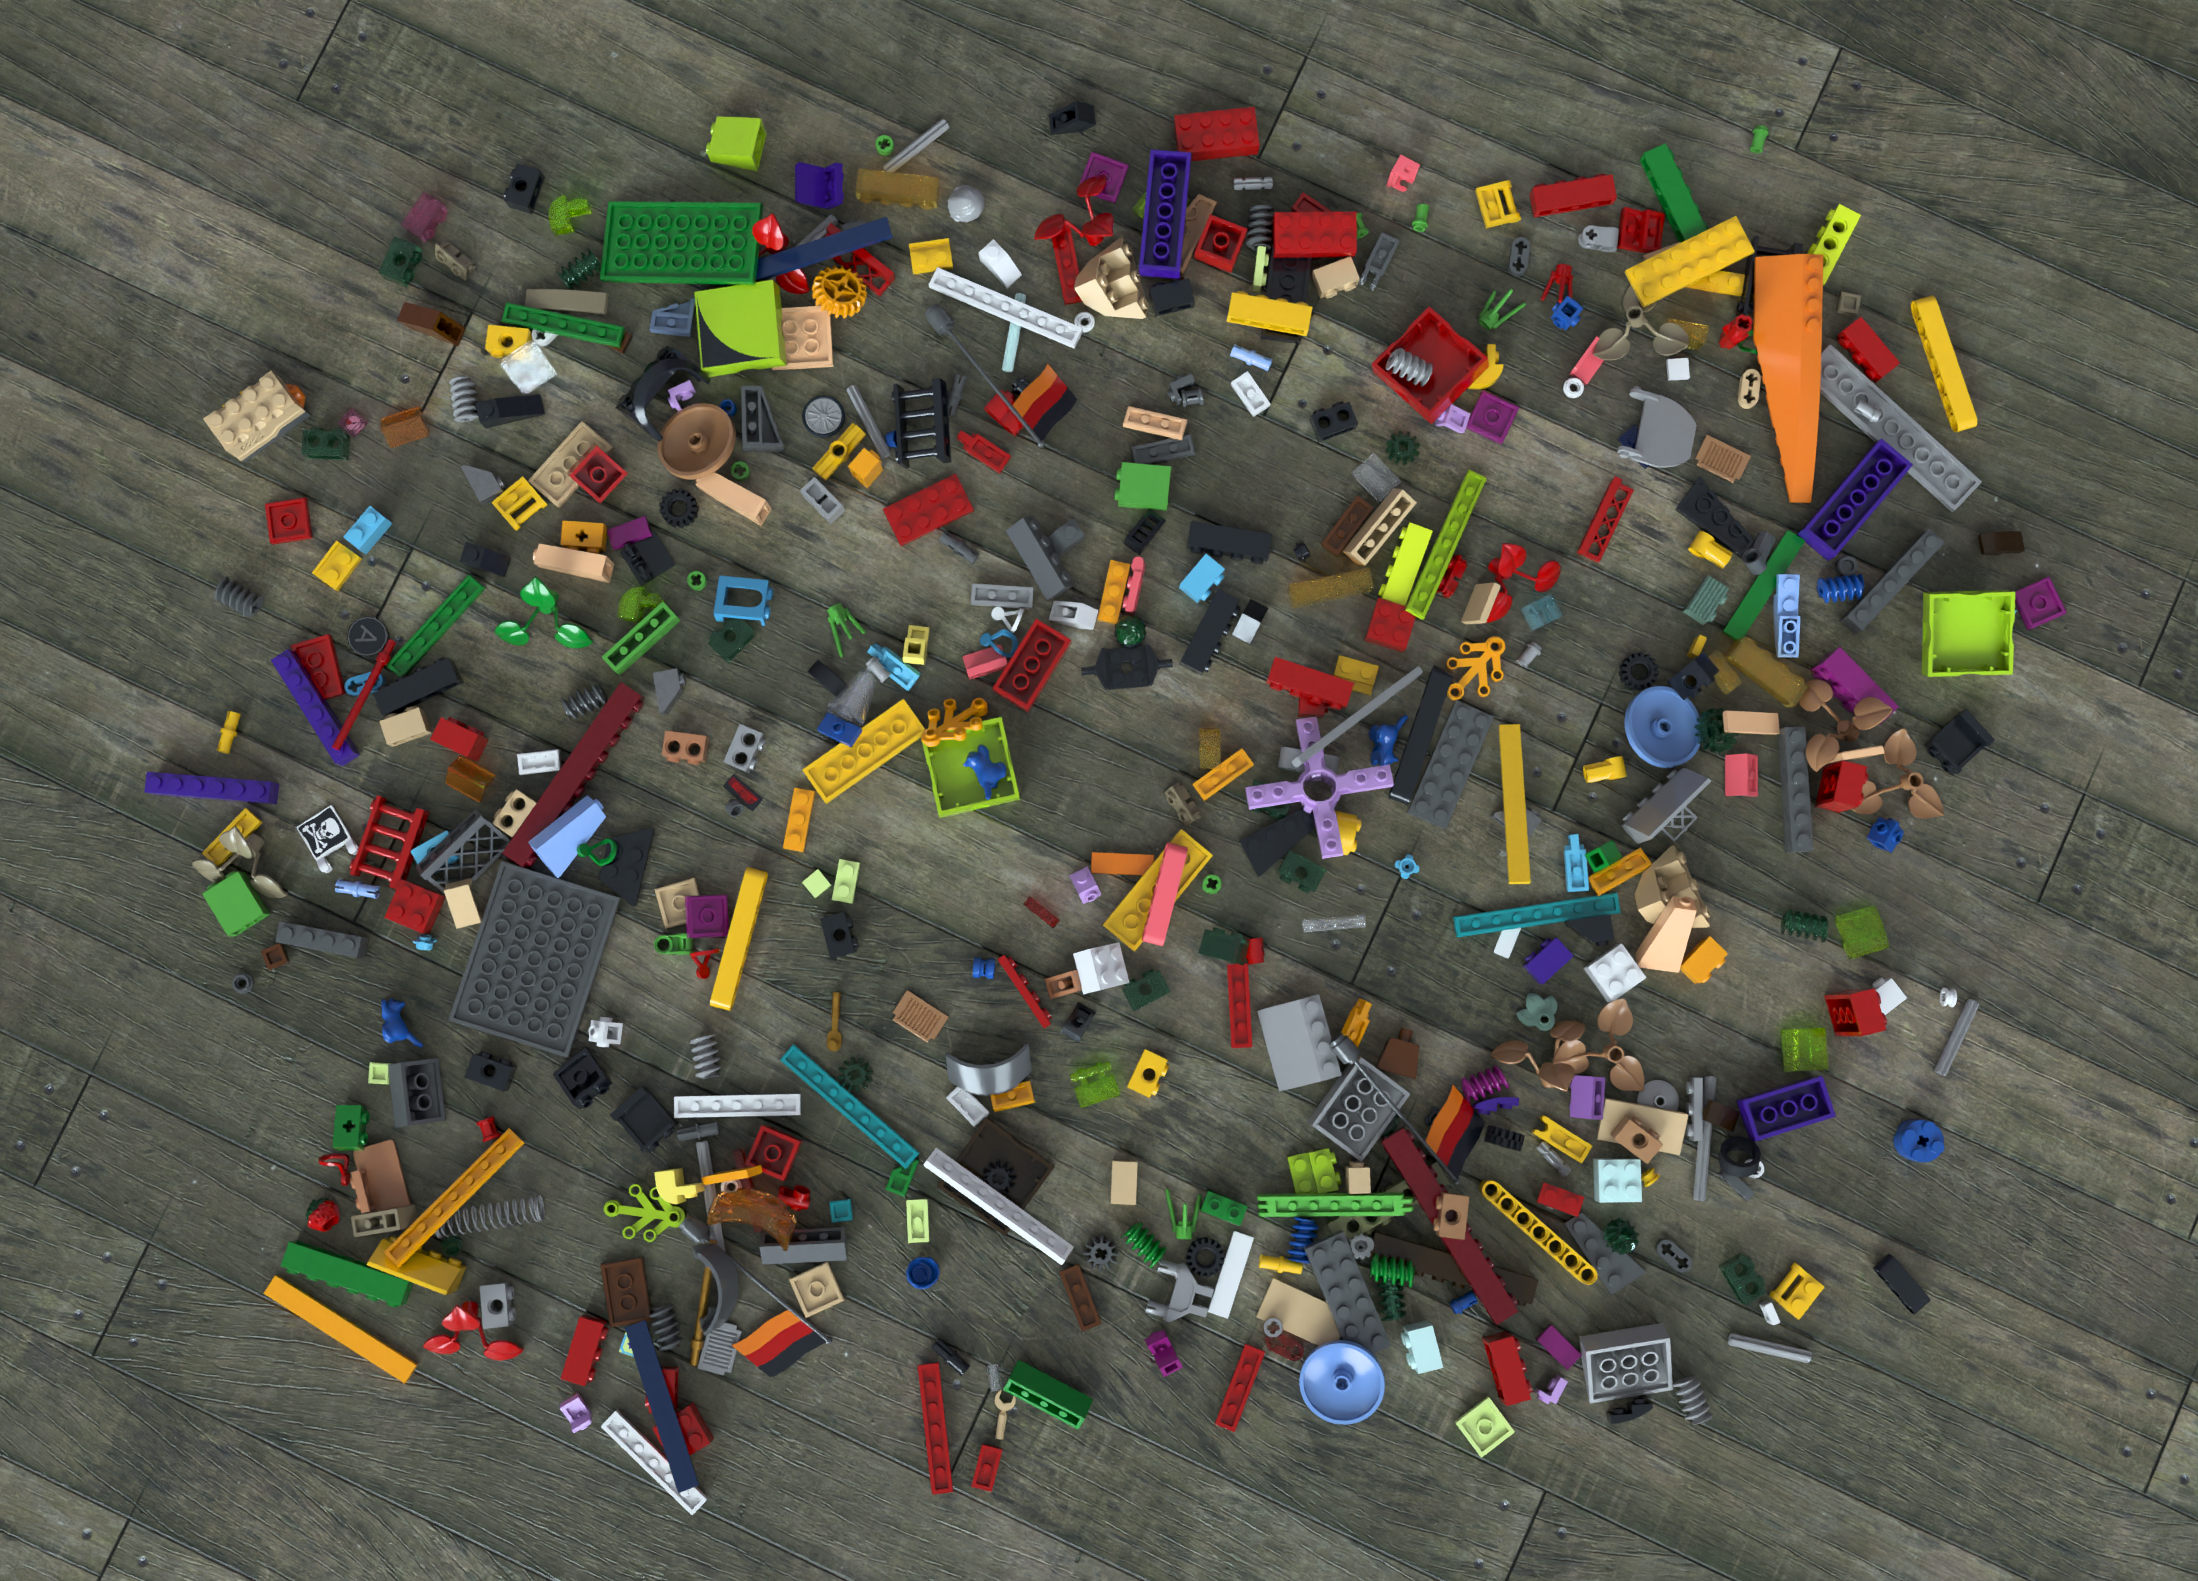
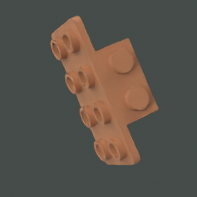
[350,1140,411,1213]

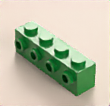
[1003,1360,1094,1430]

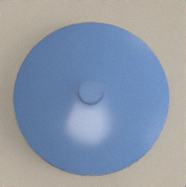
[1624,686,1702,768]
[1299,1340,1385,1425]

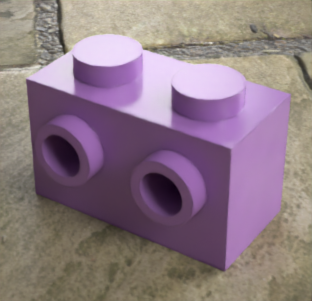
[1569,1075,1605,1120]

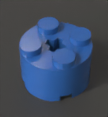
[1893,1119,1945,1162]

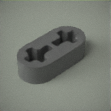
[1508,237,1530,277]
[1718,1169,1754,1202]
[1655,1239,1692,1273]

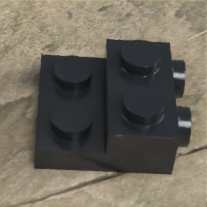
[553,1047,613,1109]

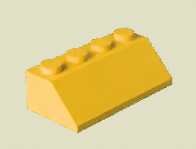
[367,1235,467,1295]

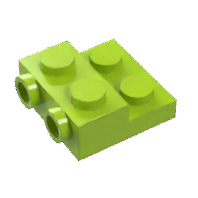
[1287,1147,1341,1194]

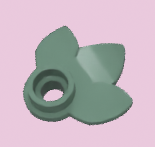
[1516,993,1558,1031]

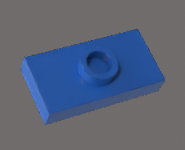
[817,712,862,748]

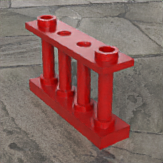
[350,795,430,889]

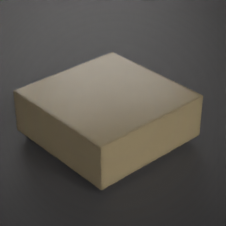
[1836,291,1861,317]

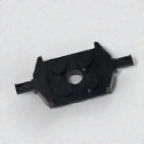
[1081,644,1173,690]

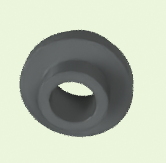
[232,973,254,994]

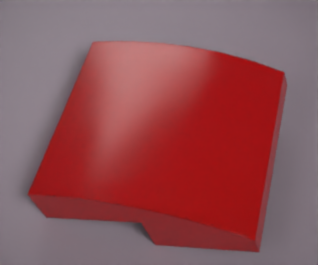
[1617,207,1665,253]

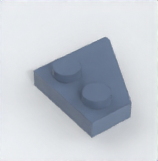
[649,298,696,337]

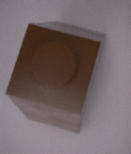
[397,302,465,346]

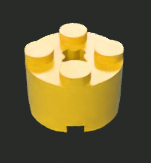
[1334,810,1361,855]

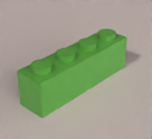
[602,602,681,675]

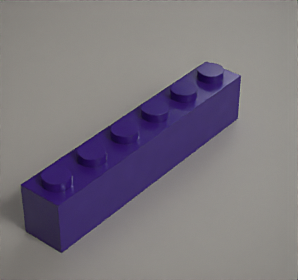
[271,649,360,766]
[144,772,279,805]

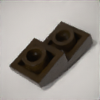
[1978,531,2025,555]
[1702,1100,1740,1132]

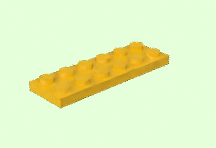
[1625,216,1755,308]
[802,699,926,804]
[1102,829,1213,952]

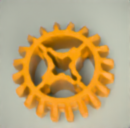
[812,265,867,319]

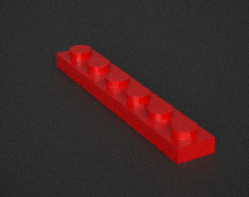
[917,1362,953,1495]

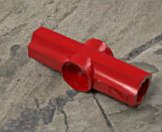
[1718,314,1753,350]

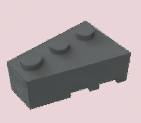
[741,386,784,452]

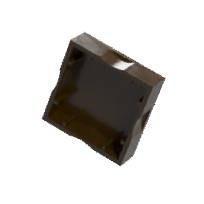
[937,1117,1055,1236]

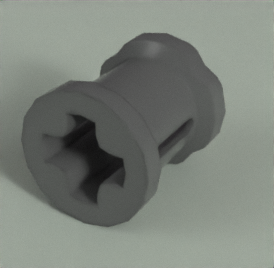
[1181,387,1203,408]

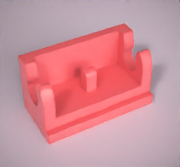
[1386,155,1420,192]

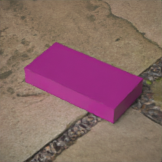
[607,516,652,550]
[1536,1324,1582,1370]

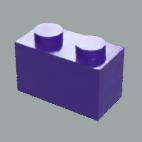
[1523,937,1573,984]

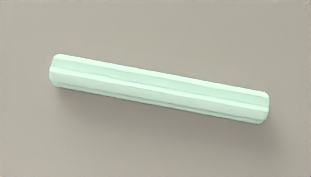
[1002,293,1026,372]

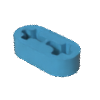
[344,672,386,697]

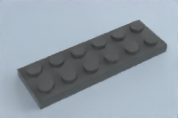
[1407,700,1494,830]
[1303,1230,1391,1354]

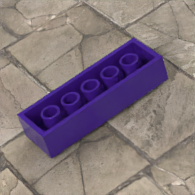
[1139,149,1191,279]
[1797,438,1913,561]

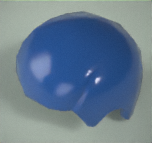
[906,1257,940,1289]

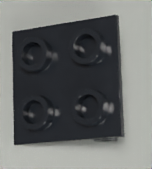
[620,531,676,586]

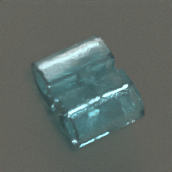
[1521,594,1563,631]

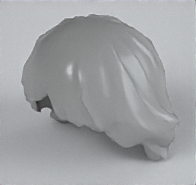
[948,184,985,223]

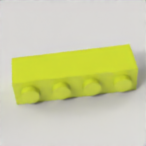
[1378,522,1433,606]

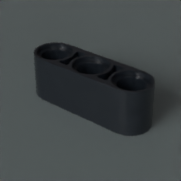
[1873,1254,1931,1315]

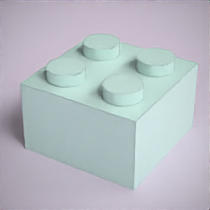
[1593,1158,1642,1203]
[1400,1320,1443,1374]

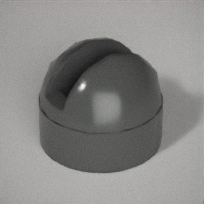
[725,799,744,817]

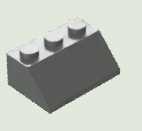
[388,1058,445,1128]

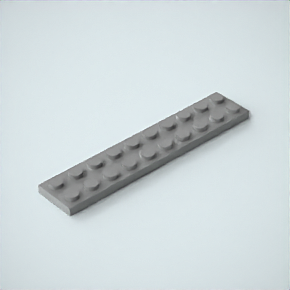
[1820,344,1982,512]

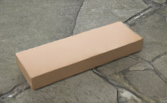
[1123,406,1187,440]
[1723,711,1780,735]

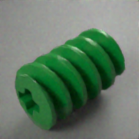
[1121,1221,1167,1268]
[1369,1254,1415,1288]

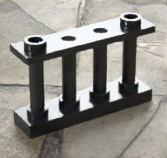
[1736,236,1803,316]
[892,378,951,468]

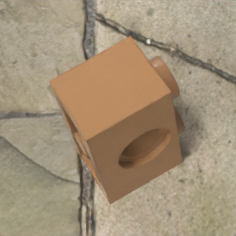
[1611,1115,1663,1164]
[1433,1192,1469,1240]

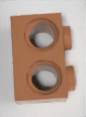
[662,731,709,765]

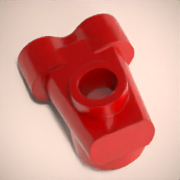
[776,1185,811,1211]

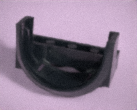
[615,346,711,442]

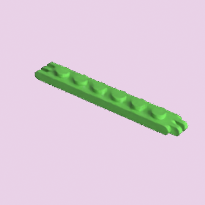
[1257,1193,1414,1217]

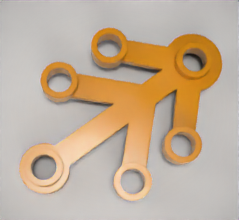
[1446,636,1505,701]
[921,698,988,747]

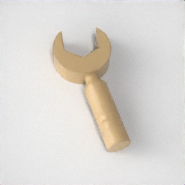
[995,1389,1016,1439]

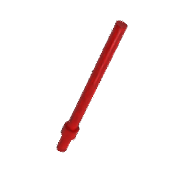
[332,639,396,750]

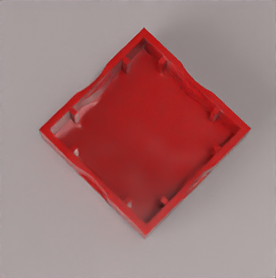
[1371,307,1489,424]

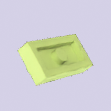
[1252,246,1269,292]
[832,859,860,904]
[906,1199,930,1243]

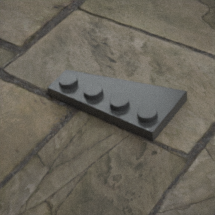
[1563,1212,1646,1295]

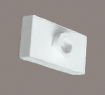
[517,749,562,775]
[946,1086,990,1128]

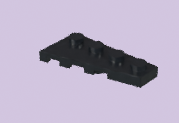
[1675,476,1755,558]
[1239,808,1316,878]

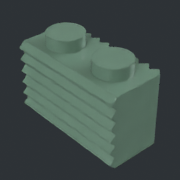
[1682,575,1729,625]

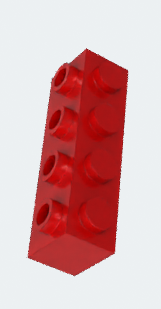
[1529,173,1617,218]
[1266,657,1354,711]

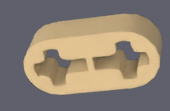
[1738,369,1761,409]

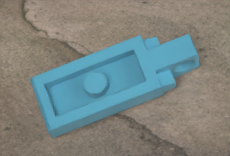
[867,643,921,691]
[1564,834,1589,892]

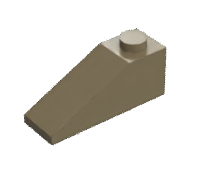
[351,1205,417,1237]

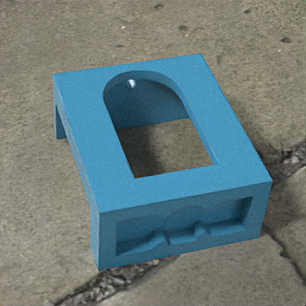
[713,576,773,626]

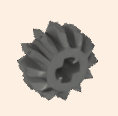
[1083,1234,1119,1271]

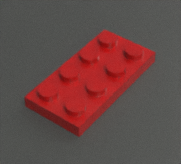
[883,474,974,546]

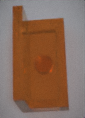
[380,406,429,448]
[445,755,496,803]

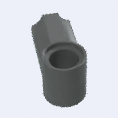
[1742,531,1776,575]

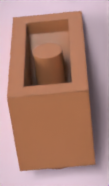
[1045,970,1082,999]

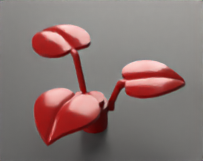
[1034,174,1114,246]
[752,213,810,294]
[1486,543,1561,623]
[423,1301,524,1361]

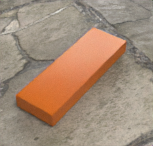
[1091,852,1154,875]

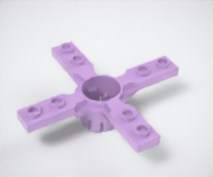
[1245,716,1394,859]

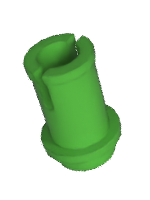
[1750,125,1769,153]
[1412,204,1429,232]

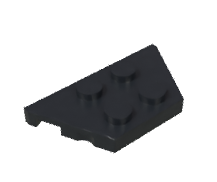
[599,828,655,907]

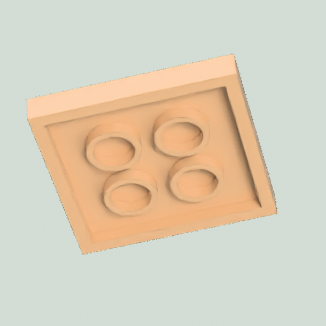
[772,306,834,371]

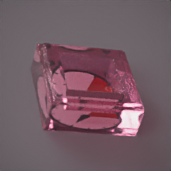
[338,408,368,438]

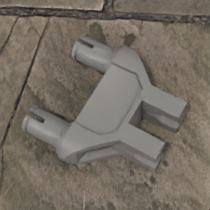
[1145,1258,1214,1322]

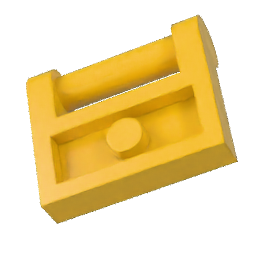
[1475,180,1521,229]
[491,476,548,531]
[1768,1262,1824,1320]

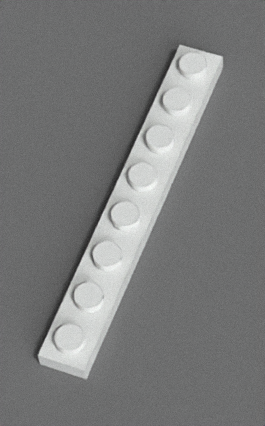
[929,267,1083,349]
[924,1148,1074,1265]

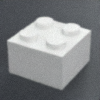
[1073,942,1130,994]
[1583,943,1646,1002]

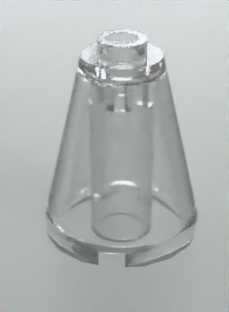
[827,669,878,728]

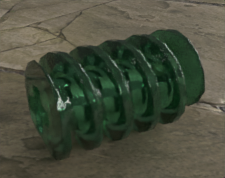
[555,248,601,290]
[1780,909,1828,942]
[1377,1276,1407,1321]

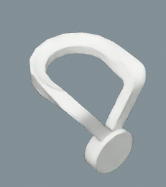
[991,607,1024,633]

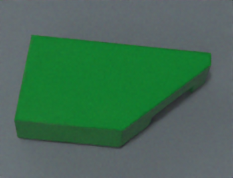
[885,1159,919,1197]

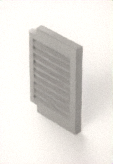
[697,1322,742,1375]

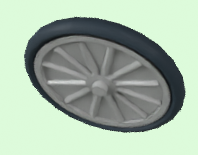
[802,395,845,438]

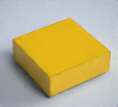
[1687,635,1707,659]

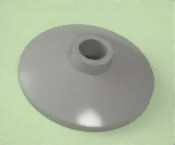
[1637,1080,1679,1111]

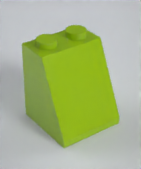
[706,116,767,172]

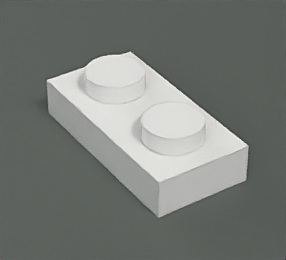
[1230,371,1271,417]

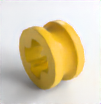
[1641,1167,1660,1187]

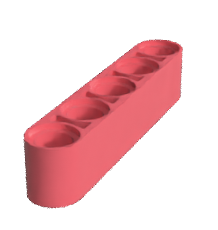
[1142,842,1188,946]

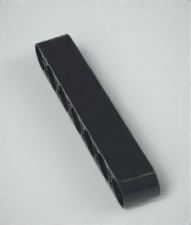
[1388,665,1453,805]

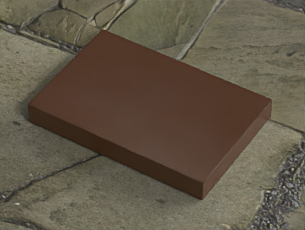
[600,1256,653,1328]

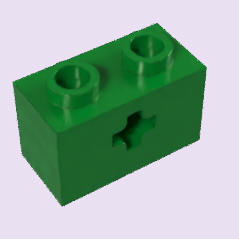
[332,1105,370,1151]
[1200,1189,1248,1226]

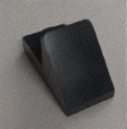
[1061,1002,1096,1043]

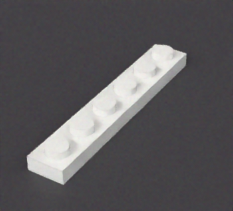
[674,1094,801,1118]
[601,1410,708,1515]

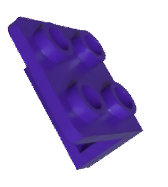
[795,162,844,210]

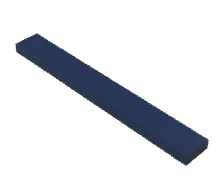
[737,217,893,285]
[625,1320,700,1493]

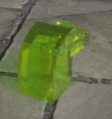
[548,195,592,236]
[617,587,665,623]

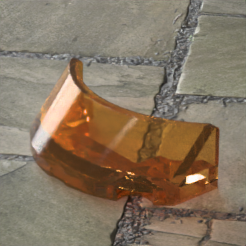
[707,1188,797,1252]

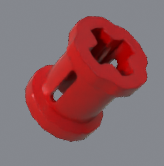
[476,1116,501,1142]

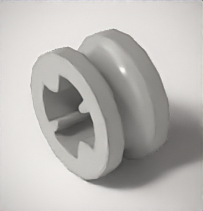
[1263,1318,1283,1337]

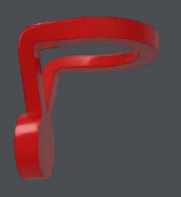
[690,948,720,979]
[318,1153,350,1186]

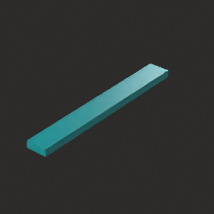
[1453,893,1621,938]
[780,1044,920,1169]

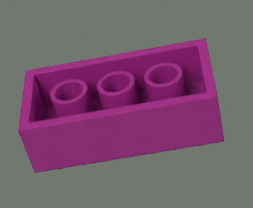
[1810,647,1899,726]

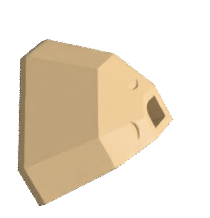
[1074,237,1149,319]
[1635,845,1711,928]

